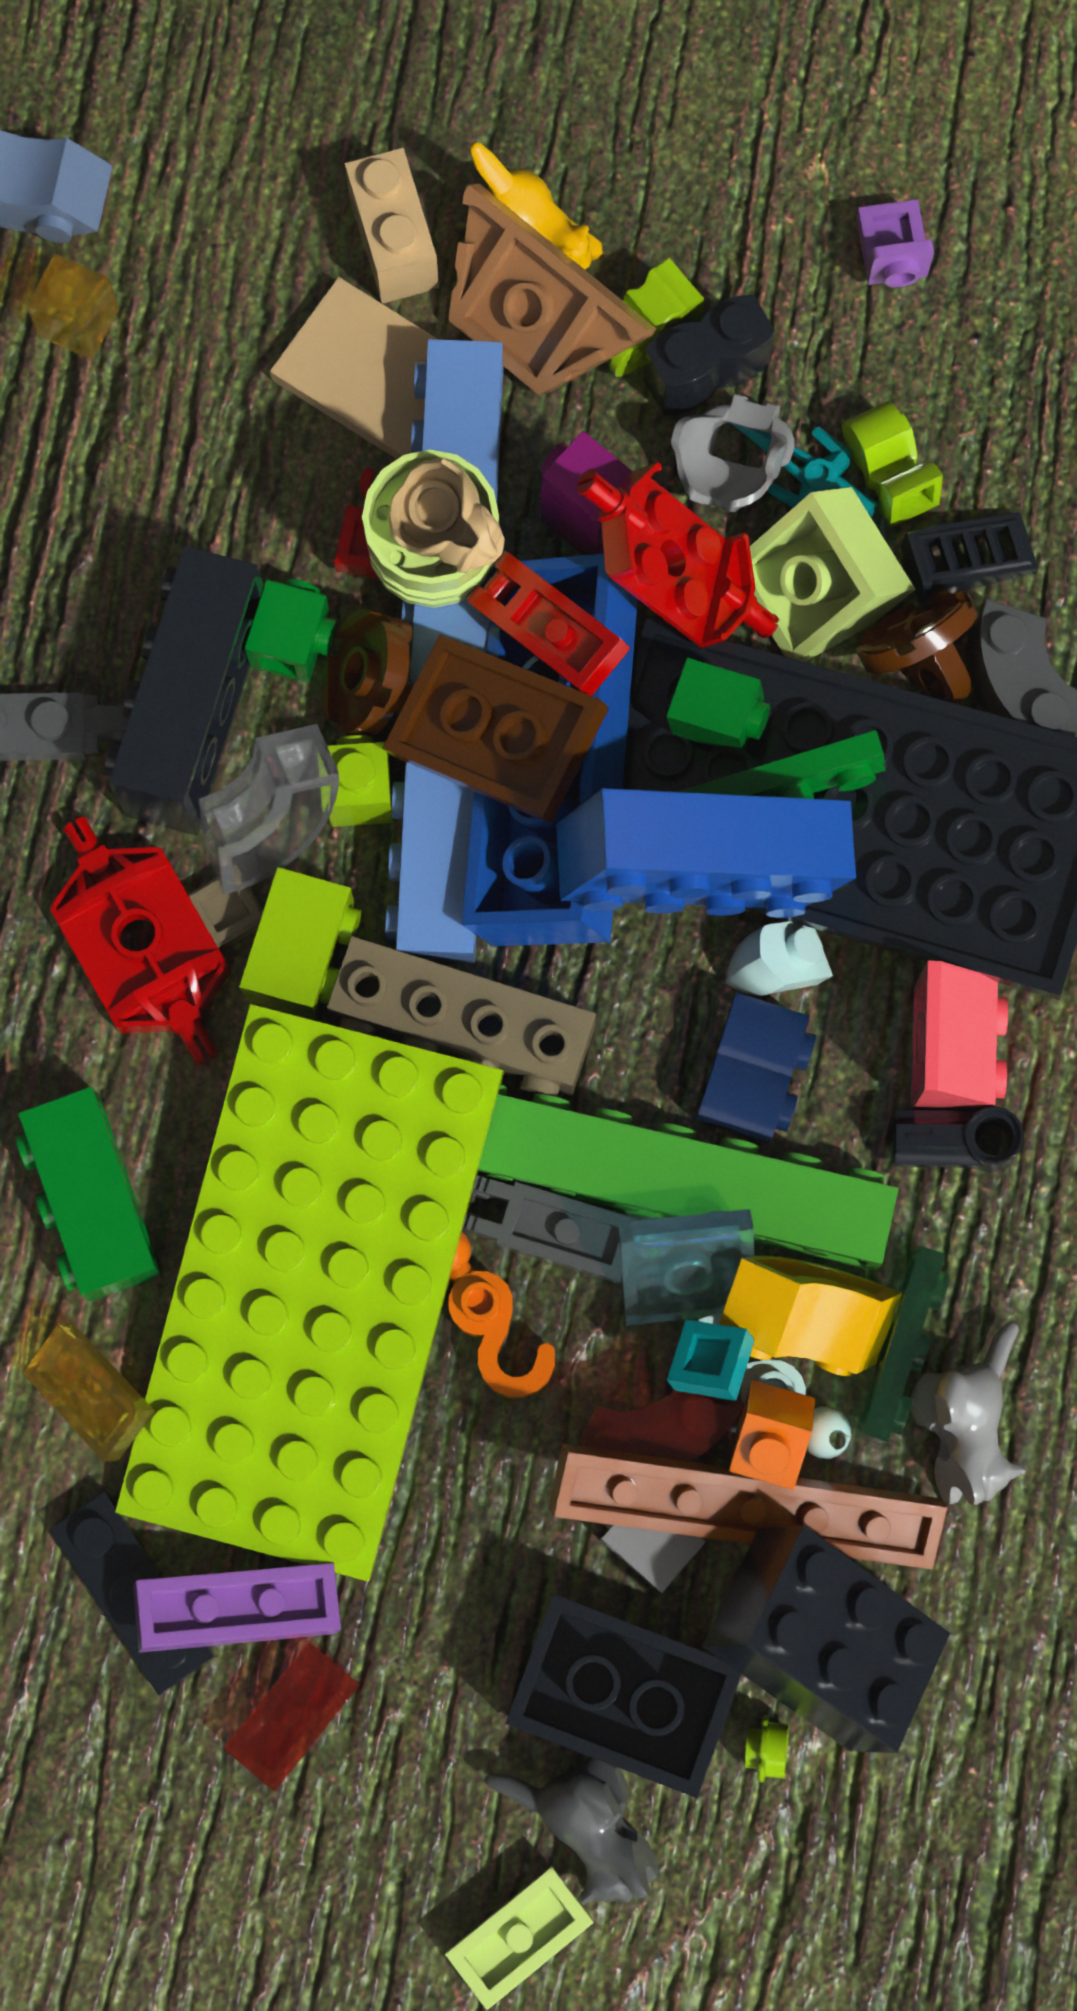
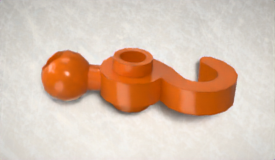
[449,1231,555,1398]

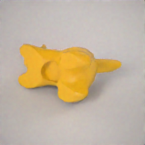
[469,142,603,270]

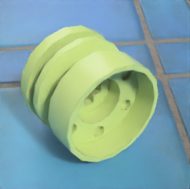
[362,450,499,608]

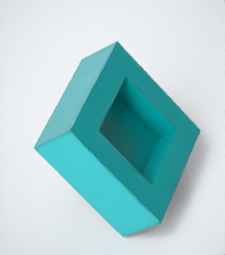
[667,1319,754,1401]

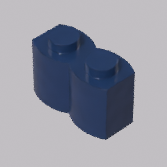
[696,993,817,1143]

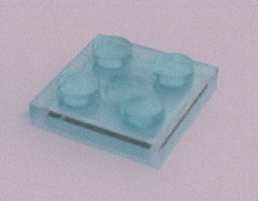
[618,1209,754,1326]

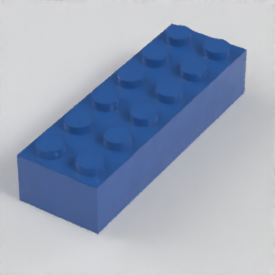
[462,553,638,946]

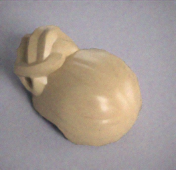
[388,458,505,573]

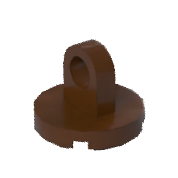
[856,587,978,704]

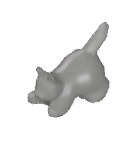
[909,1321,1026,1505]

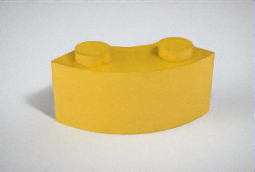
[719,1256,902,1376]

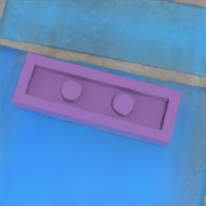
[133,1563,341,1653]

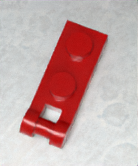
[465,550,631,696]

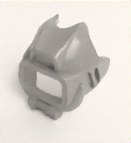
[671,393,795,512]

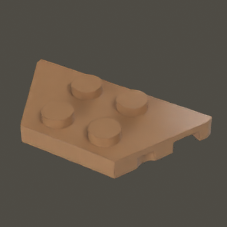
[448,184,657,395]

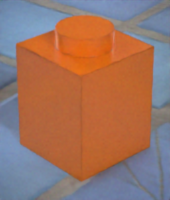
[729,1380,815,1490]

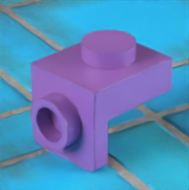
[856,199,934,287]

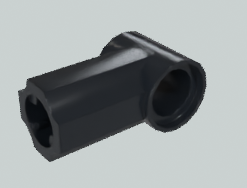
[894,1106,1024,1173]

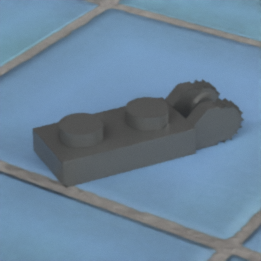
[462,1175,639,1284]

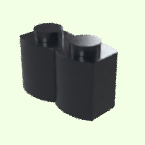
[643,295,775,415]

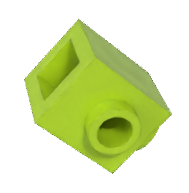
[323,735,394,827]

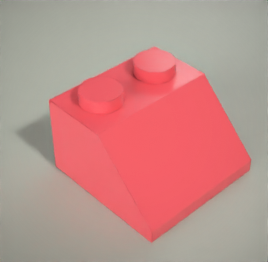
[910,961,1008,1111]

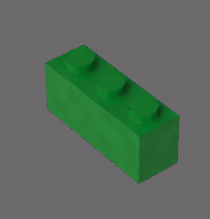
[15,1086,163,1302]

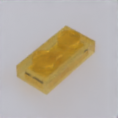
[23,1323,155,1462]

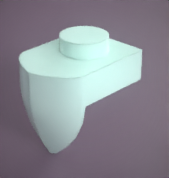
[726,921,833,996]

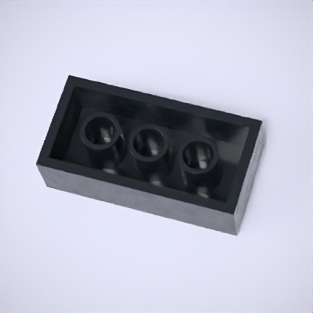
[104,545,264,836]

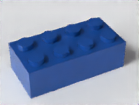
[556,788,856,918]

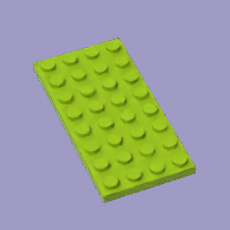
[115,1004,504,1582]

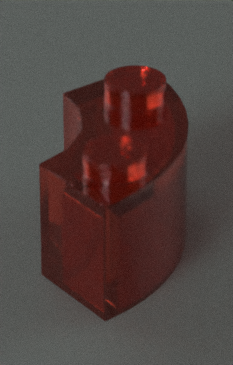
[578,1389,745,1462]

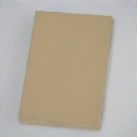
[270,277,439,459]

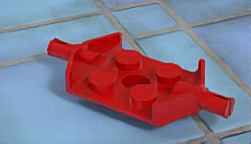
[576,462,779,648]
[50,817,231,1066]

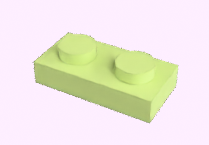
[445,1866,594,2010]

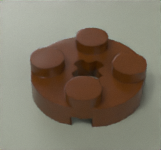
[321,608,413,737]

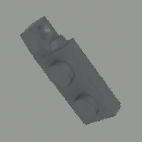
[0,692,129,761]

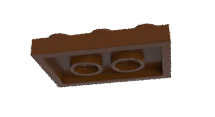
[383,634,609,824]

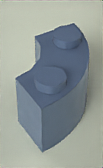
[0,130,113,243]

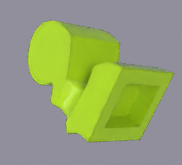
[606,258,704,377]
[842,401,943,528]

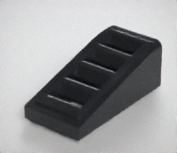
[901,512,1038,603]

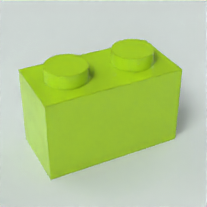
[239,867,361,1021]

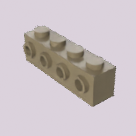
[327,936,596,1097]

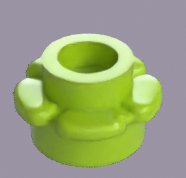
[745,1715,789,1783]

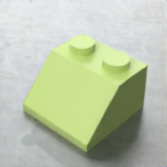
[750,487,915,662]

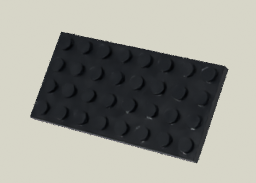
[623,619,1077,1000]

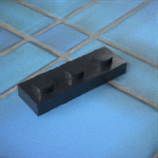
[50,1492,217,1696]

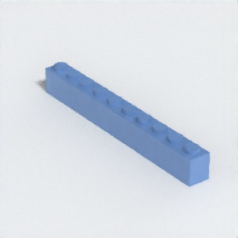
[385,339,504,964]

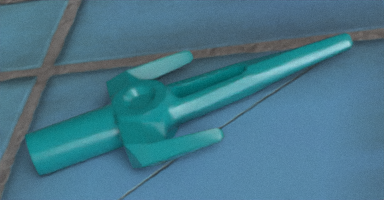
[732,424,879,517]

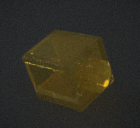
[27,254,119,360]

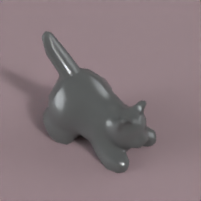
[484,1758,660,1905]

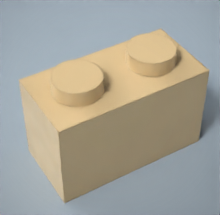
[345,148,439,304]

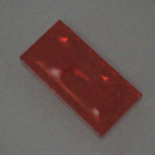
[223,1642,361,1792]

